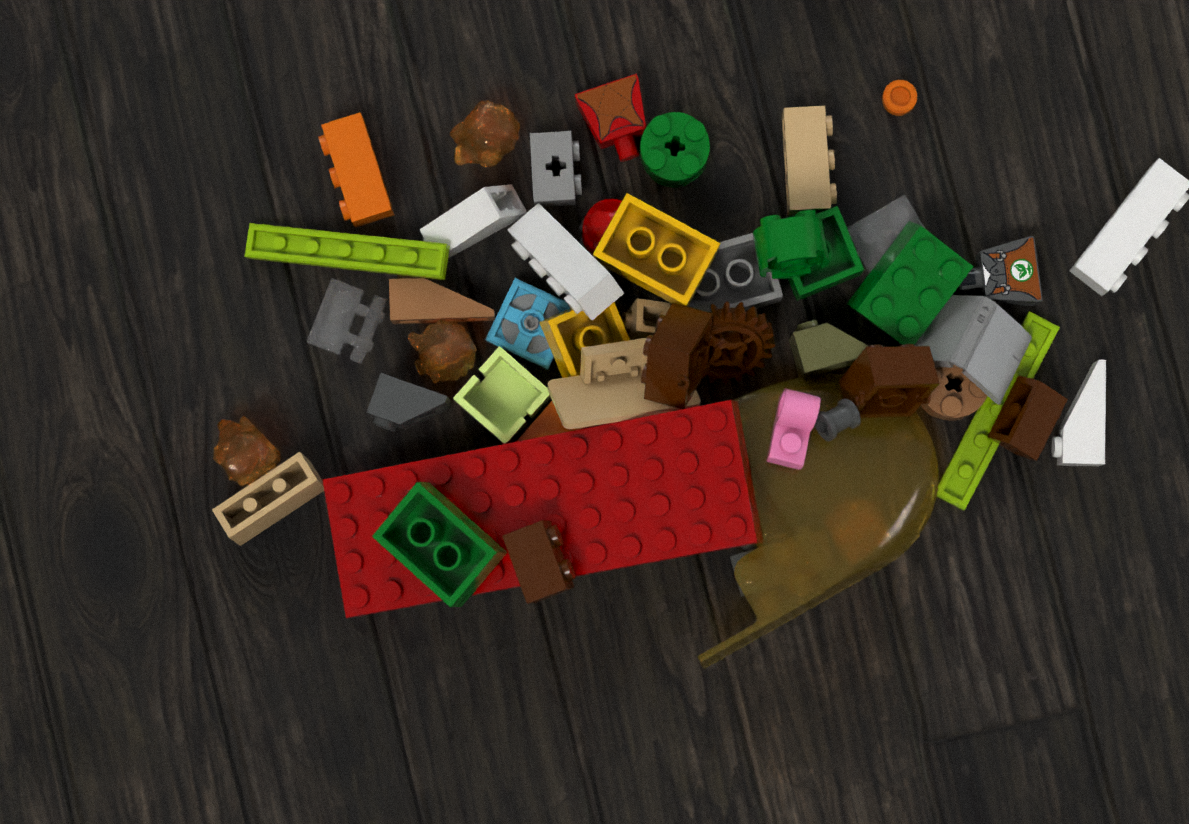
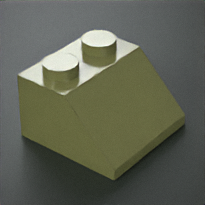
[789,320,868,380]

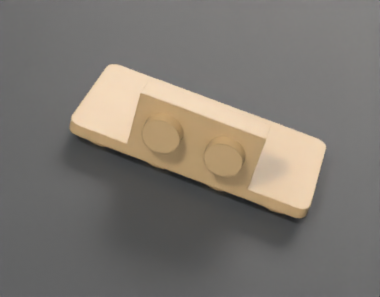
[548,338,701,429]

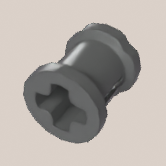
[815,398,861,442]

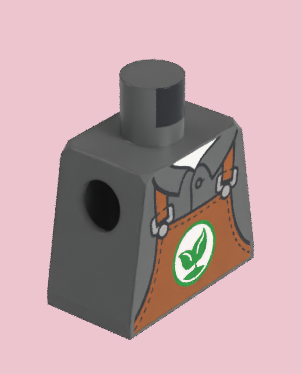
[960,236,1043,306]

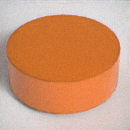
[882,80,917,116]

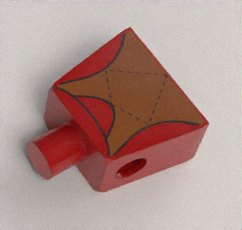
[575,73,646,162]

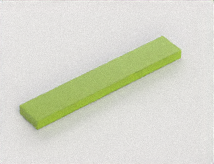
[244,223,450,280]
[933,311,1060,511]

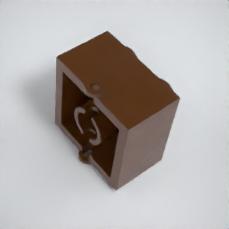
[641,303,715,409]
[839,344,940,418]

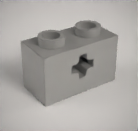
[530,131,582,207]

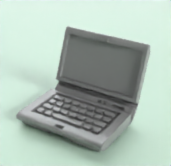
[915,295,1032,405]

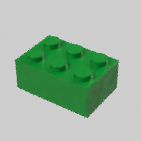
[847,221,974,345]
[372,482,507,608]

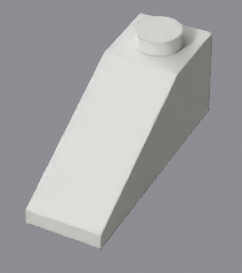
[1051,360,1106,466]

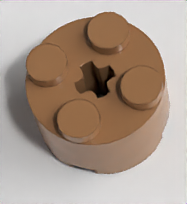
[921,365,987,421]

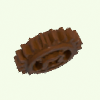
[703,301,775,384]

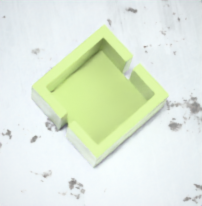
[453,346,551,444]

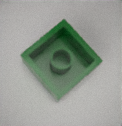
[787,206,864,301]

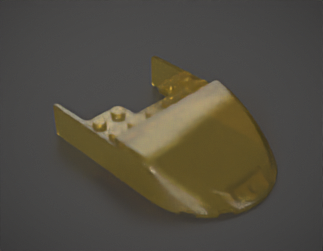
[697,373,939,669]

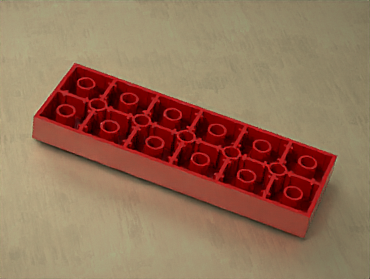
[323,400,764,618]

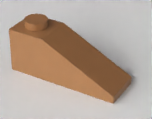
[389,275,496,324]

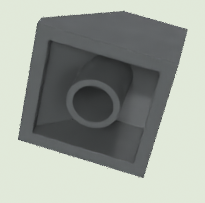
[366,373,452,433]

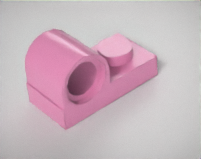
[766,388,821,470]

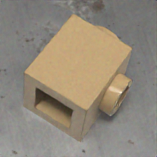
[621,298,670,340]

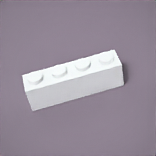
[1069,158,1189,296]
[507,203,624,321]

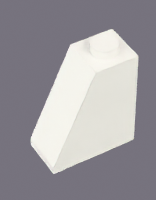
[420,184,527,258]

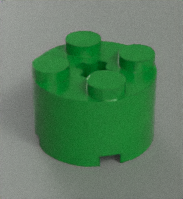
[640,112,710,188]
[753,210,830,279]

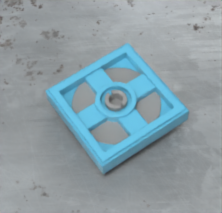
[485,278,570,370]

